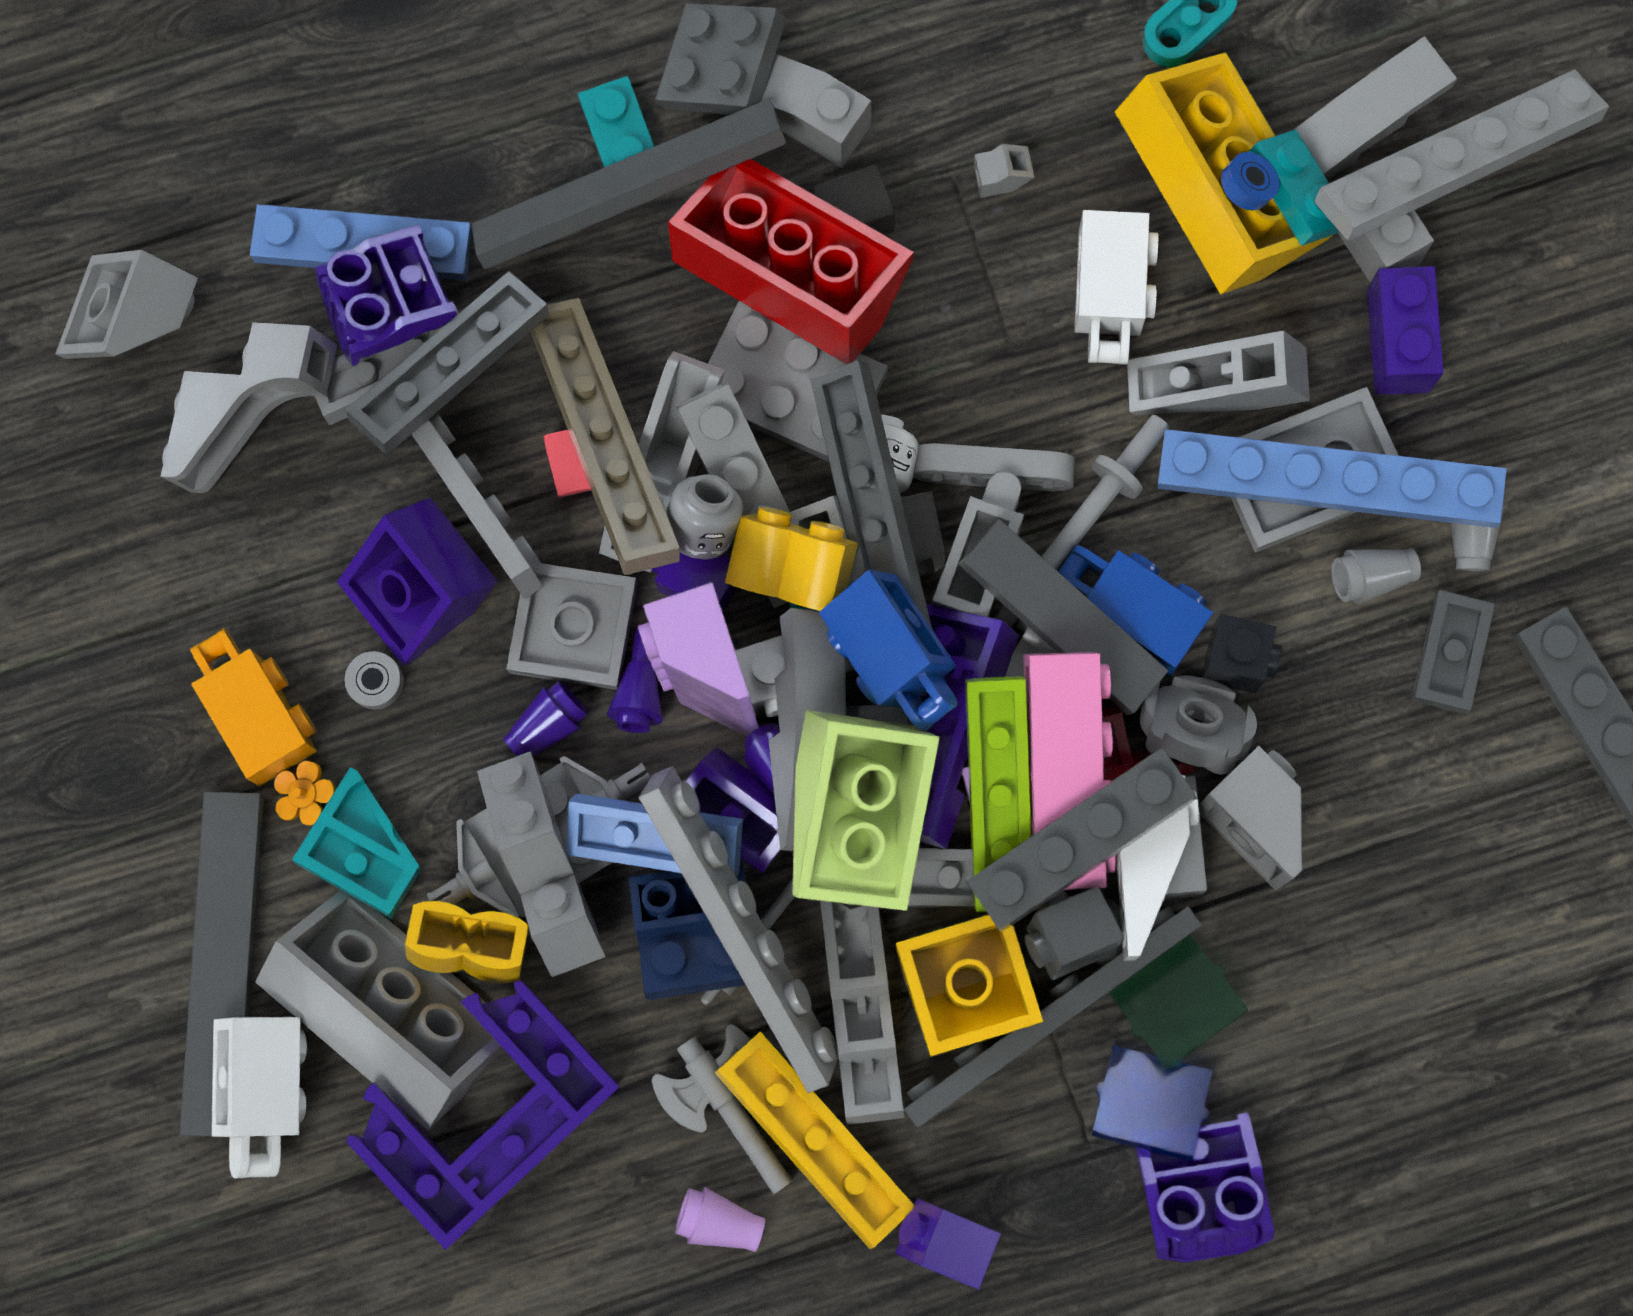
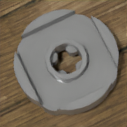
[1140,675,1257,774]

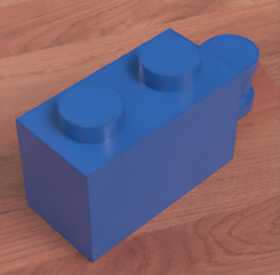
[1058,545,1214,678]
[818,569,957,731]

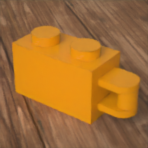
[190,628,318,787]

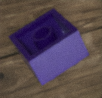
[337,498,498,666]

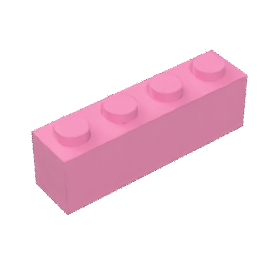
[1023,652,1116,889]

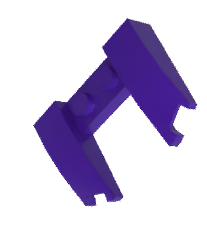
[913,604,1019,849]
[346,980,619,1250]

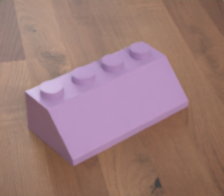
[638,583,759,737]

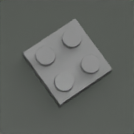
[506,563,638,690]

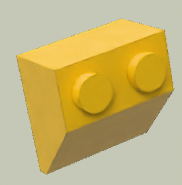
[896,915,1043,1057]

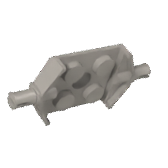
[427,756,651,919]

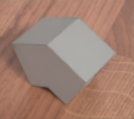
[974,144,1035,198]

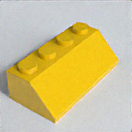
[1115,52,1332,295]

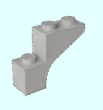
[160,322,337,493]
[599,351,725,573]
[477,751,606,977]

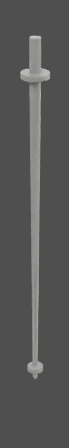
[701,415,1170,1005]

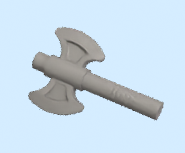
[651,1024,792,1194]

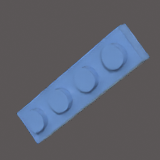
[249,204,473,281]

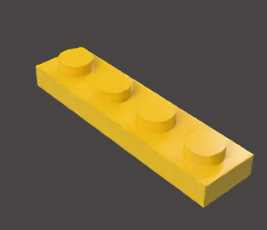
[715,1031,914,1249]

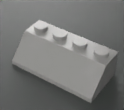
[255,890,503,1130]

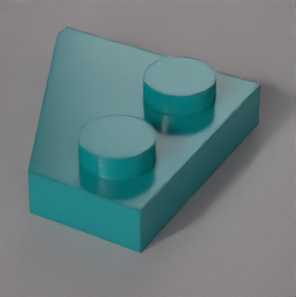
[292,767,422,919]

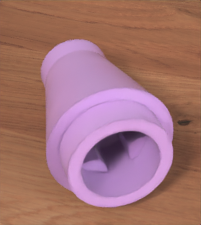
[675,1187,766,1252]

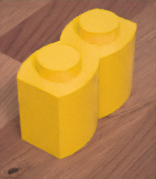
[725,507,858,611]
[405,901,528,983]

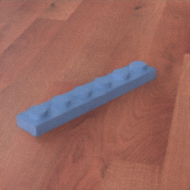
[1157,429,1507,528]

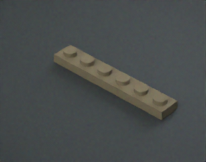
[530,298,680,575]

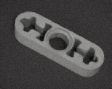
[913,443,1075,491]

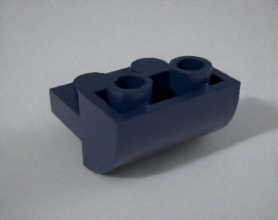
[628,860,747,1000]

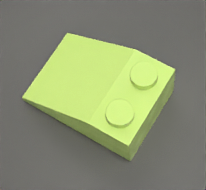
[793,710,939,911]

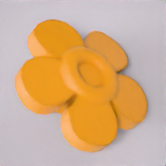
[274,761,336,826]

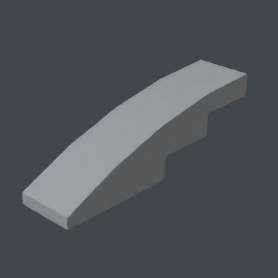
[1294,36,1457,181]
[769,608,846,851]
[820,900,904,1125]

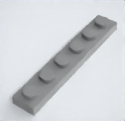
[1315,69,1609,241]
[638,766,838,1093]

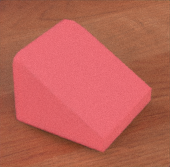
[543,429,591,498]

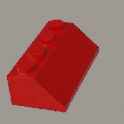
[668,159,914,364]

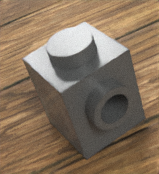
[1025,886,1125,980]

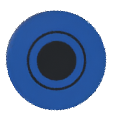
[1221,152,1279,211]

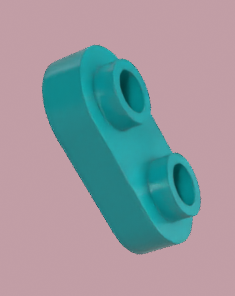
[1143,0,1237,67]

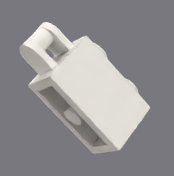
[1075,210,1158,364]
[212,1017,307,1178]

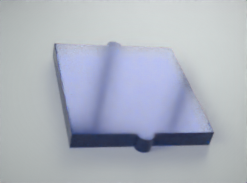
[1092,1046,1212,1161]

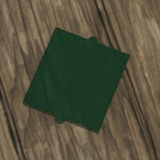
[1109,935,1248,1070]

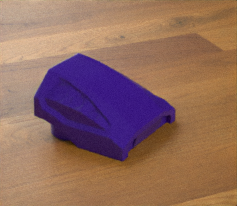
[315,225,457,366]
[1133,1113,1274,1263]

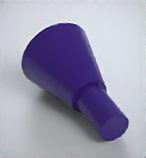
[607,629,663,733]

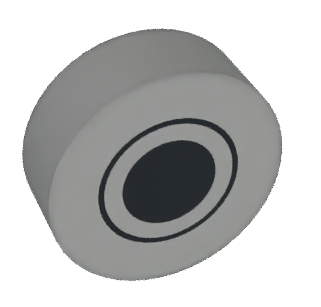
[345,651,404,710]

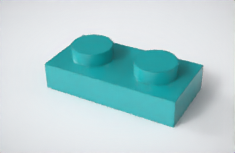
[577,76,654,168]
[1248,130,1339,246]

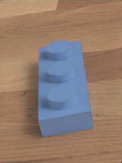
[566,794,743,877]

